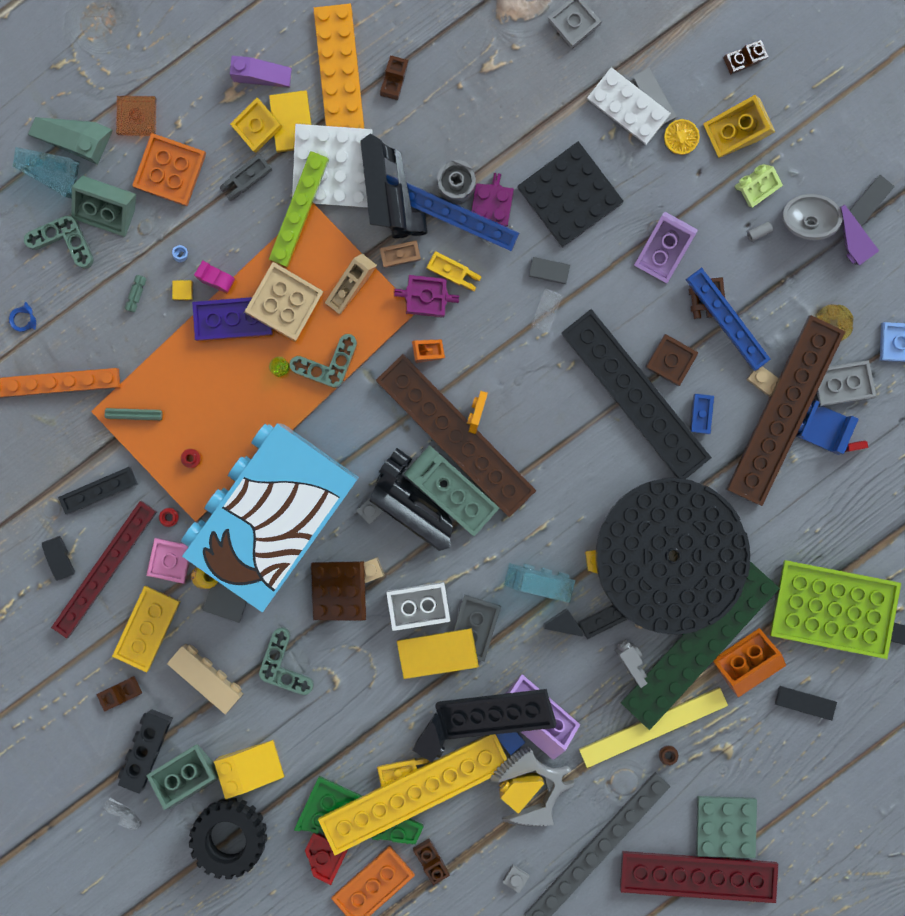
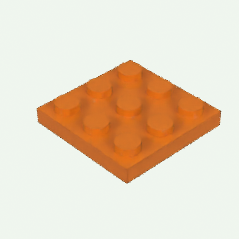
[132,133,206,206]

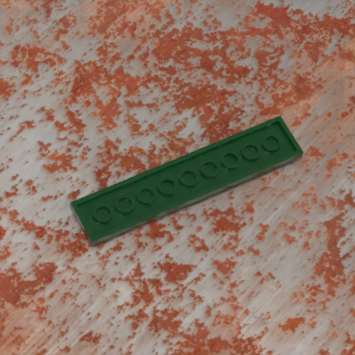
[620,562,780,730]

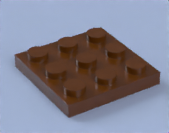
[311,561,366,621]

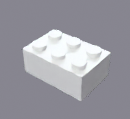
[386,582,450,631]

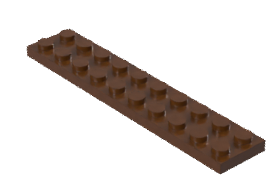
[726,315,846,506]
[376,354,536,517]

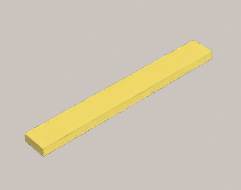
[579,687,728,768]

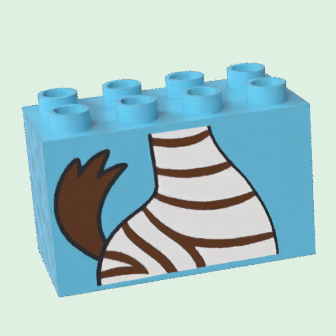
[181,423,359,613]

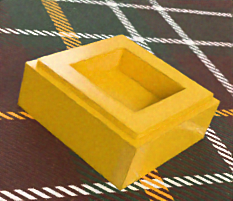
[172,280,193,301]

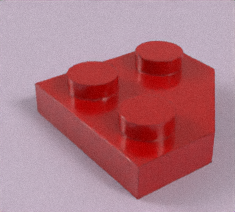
[305,833,348,885]

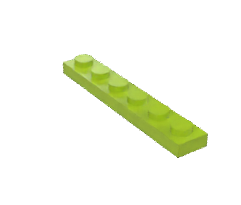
[269,151,329,267]

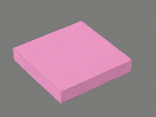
[146,538,190,584]

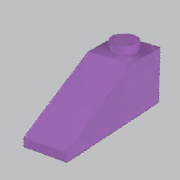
[230,56,292,88]
[839,205,879,265]

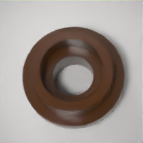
[659,745,679,765]

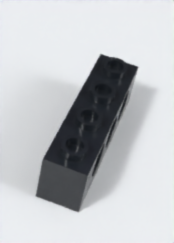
[118,709,173,794]

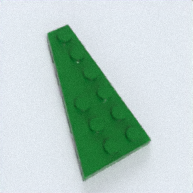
[294,776,424,845]

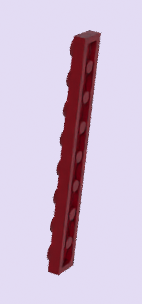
[51,501,157,639]

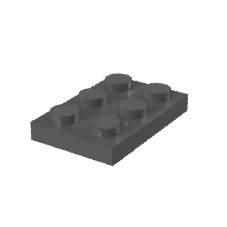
[453,594,501,662]

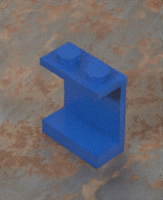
[796,400,859,455]

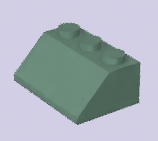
[71,175,136,237]
[146,744,219,810]

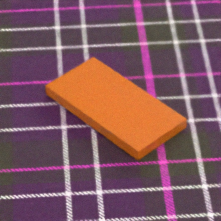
[331,845,415,916]

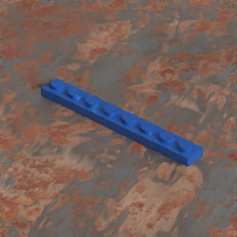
[386,173,520,251]

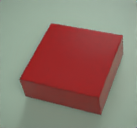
[845,440,869,452]

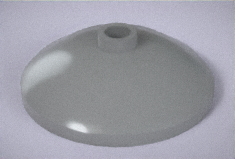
[783,194,843,240]

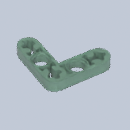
[24,216,94,269]
[290,334,357,388]
[259,627,314,695]

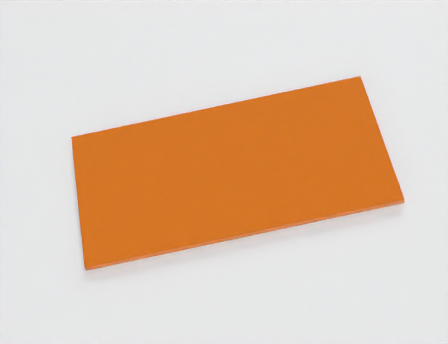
[91,203,414,522]

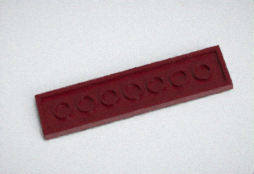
[620,851,778,903]

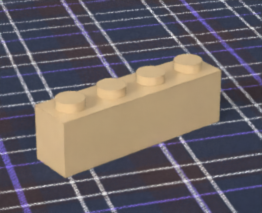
[167,644,243,714]

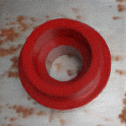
[181,449,201,468]
[159,508,179,527]

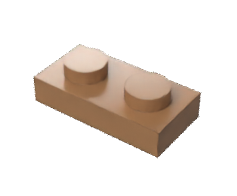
[380,240,421,268]

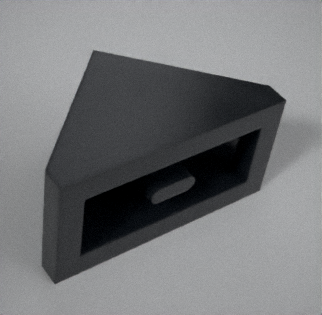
[543,608,583,637]

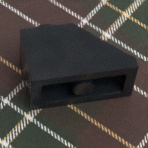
[413,713,445,762]

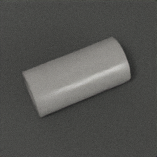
[747,222,773,242]

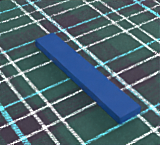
[685,267,771,371]

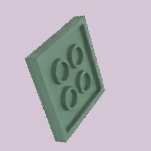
[696,796,757,858]

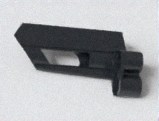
[360,133,428,239]
[369,448,453,551]

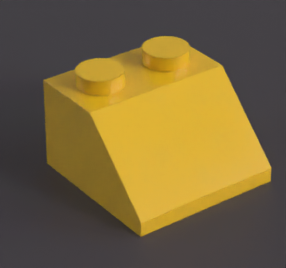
[499,773,544,814]

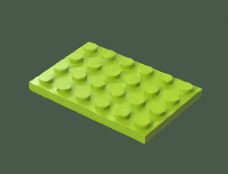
[770,560,901,659]

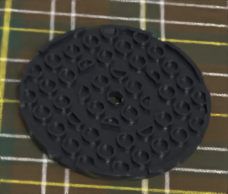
[596,478,750,635]

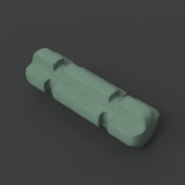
[125,275,146,312]

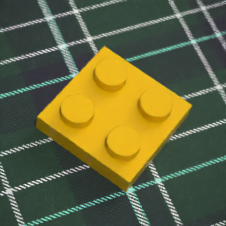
[230,98,283,153]

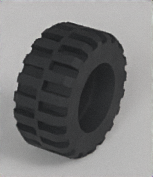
[189,798,267,880]

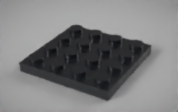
[517,141,624,248]

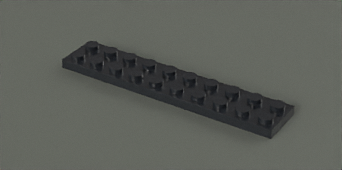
[561,309,712,479]

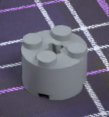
[437,160,476,204]

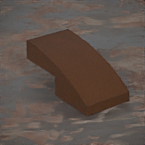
[380,55,409,100]
[96,676,142,712]

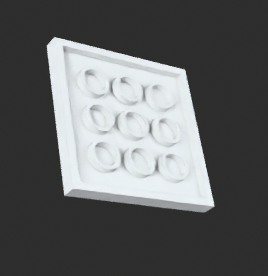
[292,124,373,208]

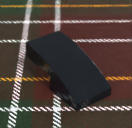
[42,536,75,581]

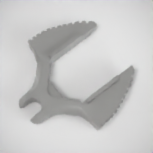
[490,747,575,826]

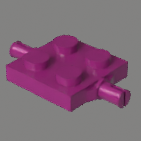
[472,173,514,227]
[394,275,459,318]

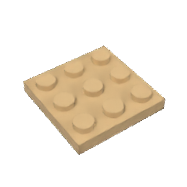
[244,262,324,341]

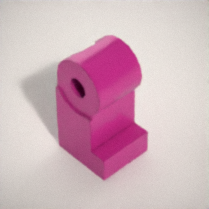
[194,260,235,293]

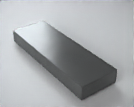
[849,175,895,227]

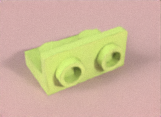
[734,164,783,208]

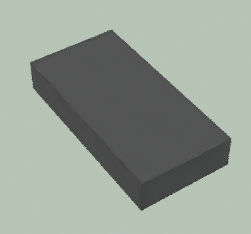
[529,257,570,284]

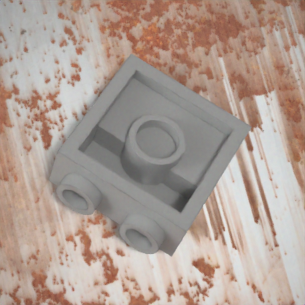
[615,639,647,688]

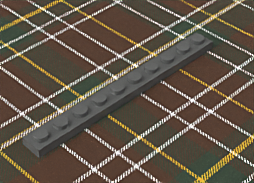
[524,772,671,916]

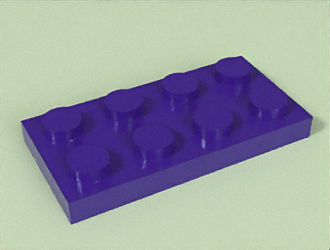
[192,297,273,341]

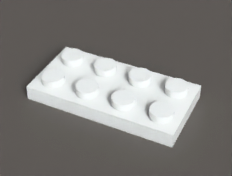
[587,67,671,145]

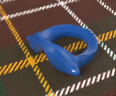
[9,302,36,332]

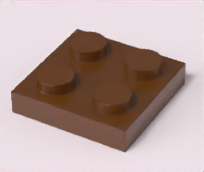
[646,334,698,387]

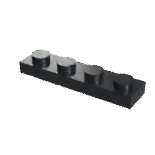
[58,467,138,515]

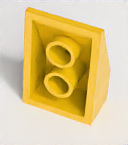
[703,95,775,158]
[214,740,285,799]

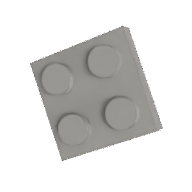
[548,0,601,48]

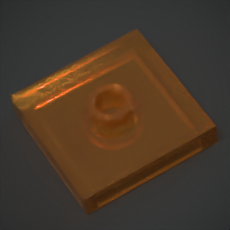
[116,96,156,136]

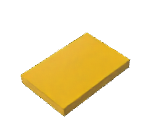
[269,90,312,153]

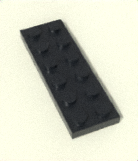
[435,689,557,740]

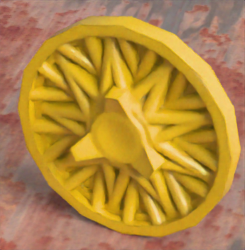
[664,119,700,155]

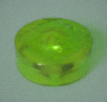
[269,357,290,377]

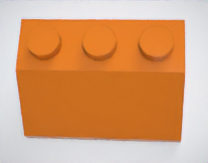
[713,628,786,698]

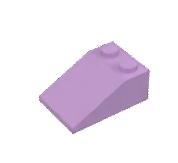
[634,212,698,283]

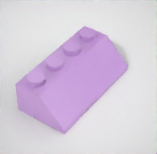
[505,675,581,760]

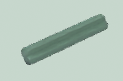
[105,408,163,420]

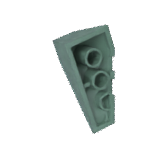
[28,117,113,165]

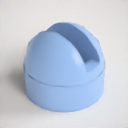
[172,245,188,263]

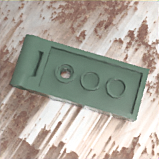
[404,445,499,536]

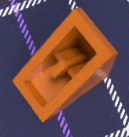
[412,339,445,363]

